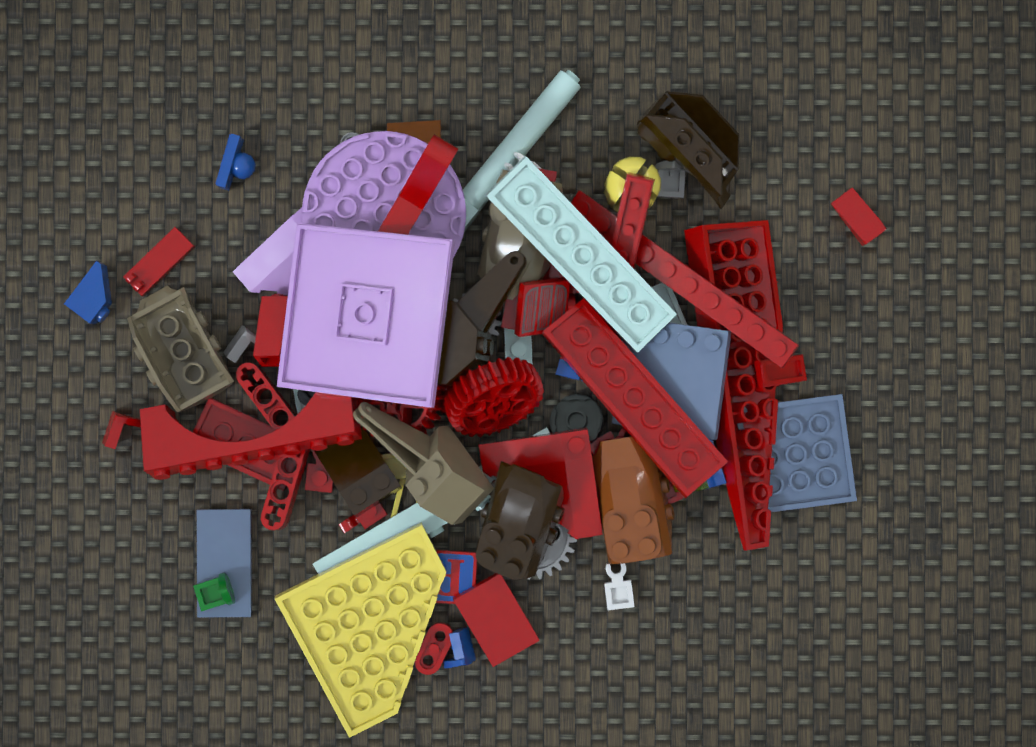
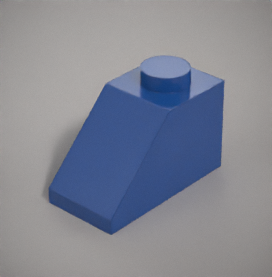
[64,261,112,325]

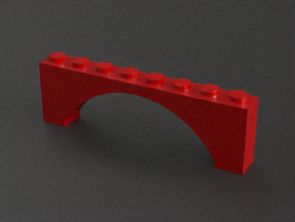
[140,392,362,480]

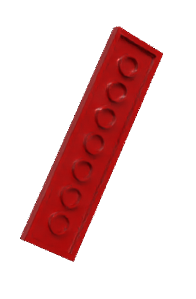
[542,298,728,499]

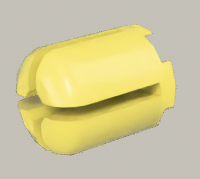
[604,157,661,213]

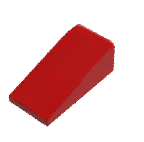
[830,187,887,246]

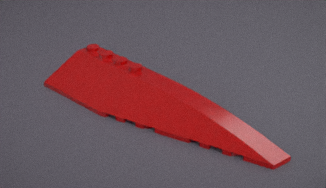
[684,220,783,551]

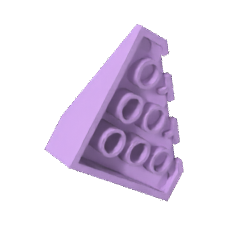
[233,208,303,295]

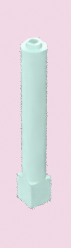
[463,70,581,232]

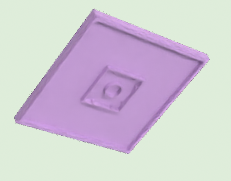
[277,223,455,408]

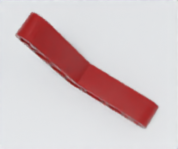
[377,134,458,235]
[236,363,310,530]

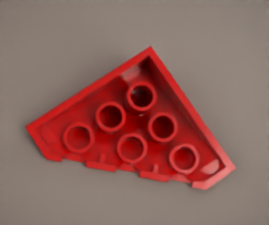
[478,427,603,539]

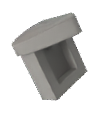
[655,161,687,199]
[223,325,256,363]

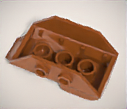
[592,436,675,564]

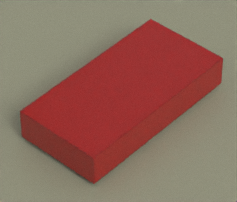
[754,354,807,388]

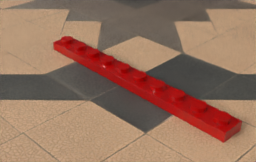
[571,190,799,368]

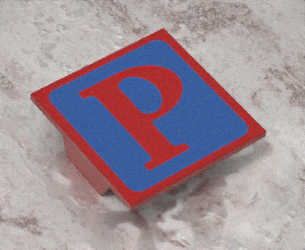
[436,550,477,604]

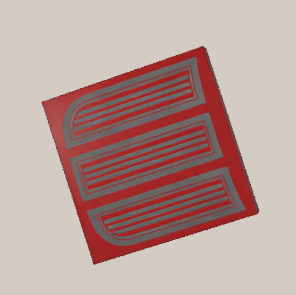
[514,277,570,337]

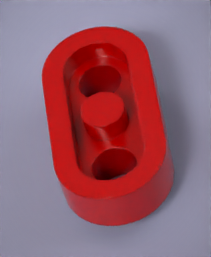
[414,622,453,675]

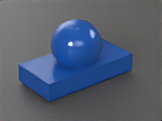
[215,134,256,191]

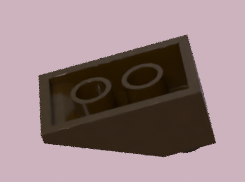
[314,424,402,517]

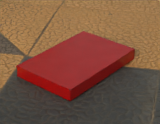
[453,573,540,667]

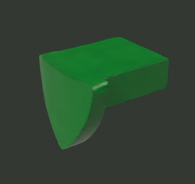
[193,572,235,612]

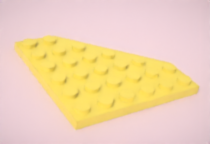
[275,522,446,738]

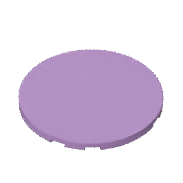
[302,131,466,258]

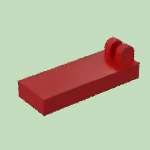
[123,227,195,297]

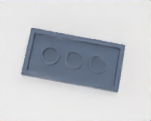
[197,509,252,617]

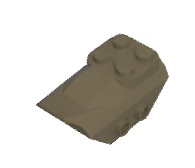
[477,169,563,300]
[127,286,234,412]

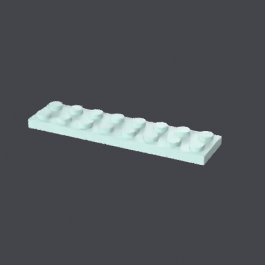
[485,156,677,353]

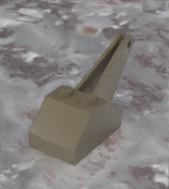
[353,402,494,525]

